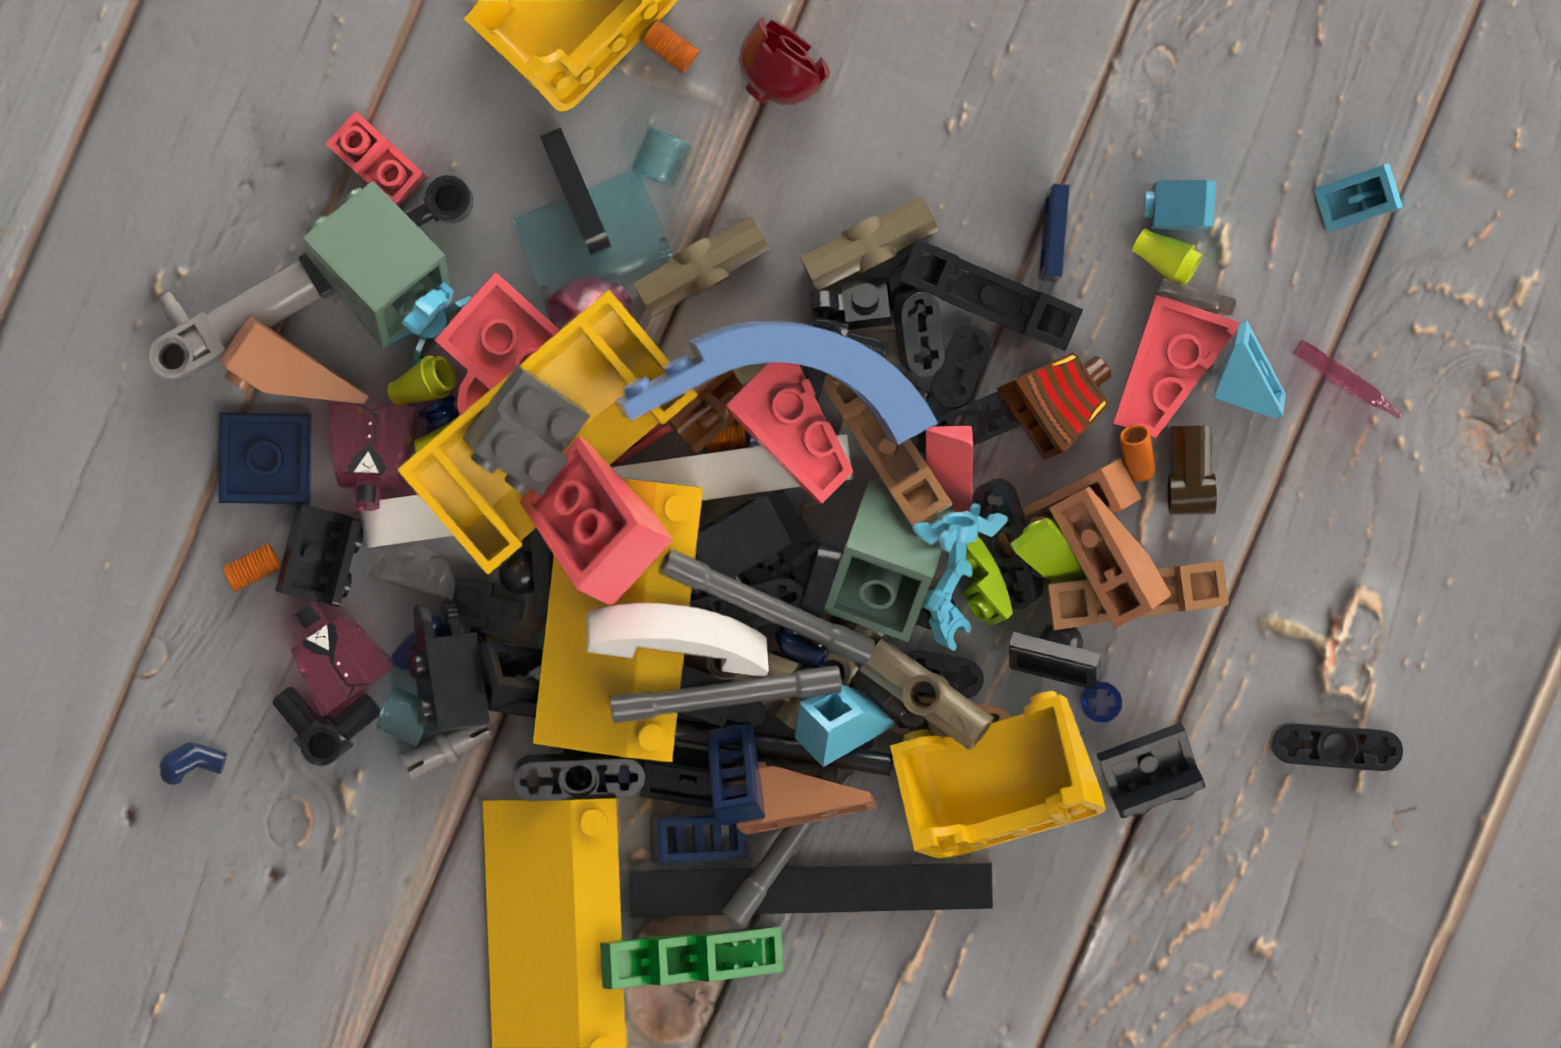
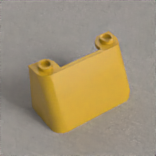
[463,0,678,112]
[890,691,1106,859]

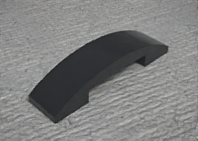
[899,238,1083,351]

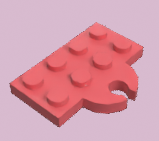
[434,272,560,416]

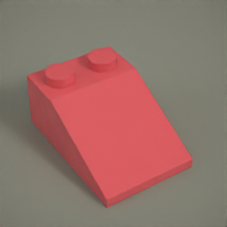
[520,436,672,606]

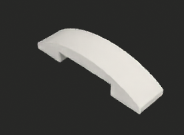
[586,603,769,677]

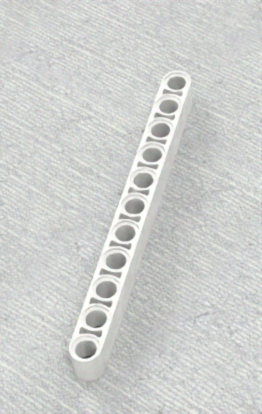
[358,434,854,548]

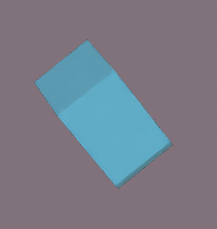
[1314,163,1403,232]
[1214,321,1286,419]

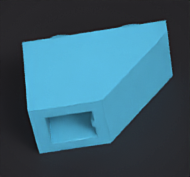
[795,685,895,767]

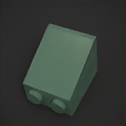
[303,181,451,348]
[823,479,955,642]

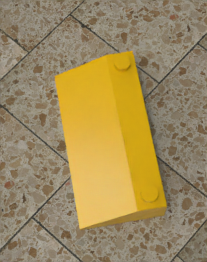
[397,289,698,575]
[533,477,703,762]
[483,798,628,1048]

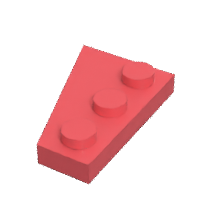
[1112,295,1240,438]
[724,362,854,505]

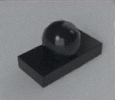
[498,528,552,617]
[1009,624,1101,690]

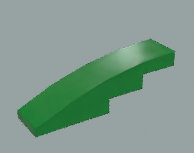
[600,926,784,989]

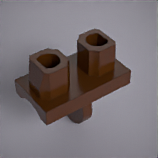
[667,370,743,454]

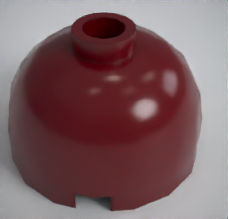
[738,18,831,105]

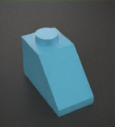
[1143,180,1216,233]

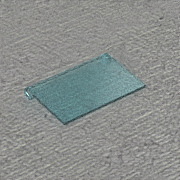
[513,169,673,305]

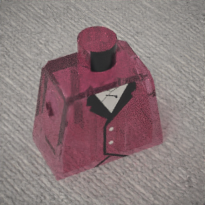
[328,403,418,511]
[291,601,396,716]

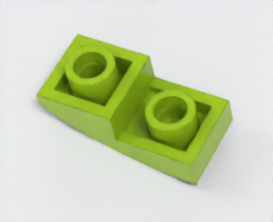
[1010,518,1087,584]
[946,536,1013,627]

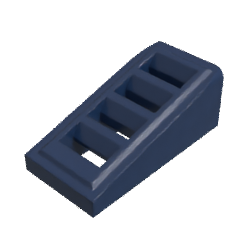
[706,722,765,825]
[649,815,747,864]

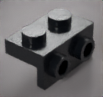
[275,503,363,607]
[1096,722,1206,818]

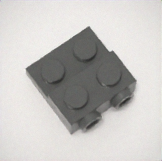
[462,365,590,496]

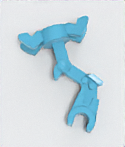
[388,282,472,366]
[912,503,1008,651]

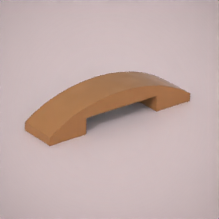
[823,374,953,527]
[1046,560,1229,630]

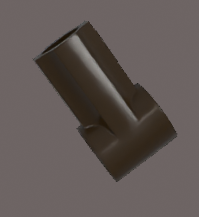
[1167,425,1217,515]

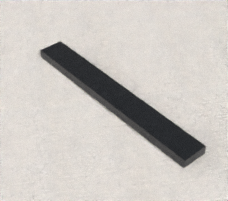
[630,862,993,917]

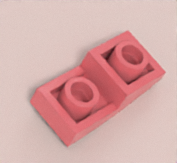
[326,111,428,208]

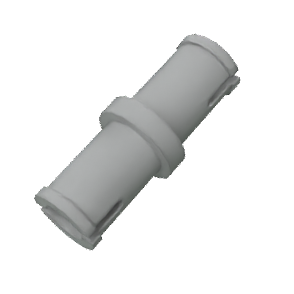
[399,725,493,781]

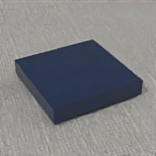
[1039,184,1070,282]
[218,412,312,504]

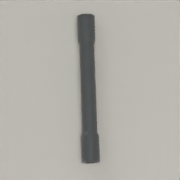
[659,548,875,665]
[609,666,842,724]
[722,739,875,928]

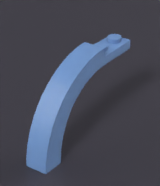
[615,321,938,444]

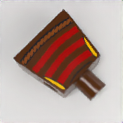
[996,352,1111,460]

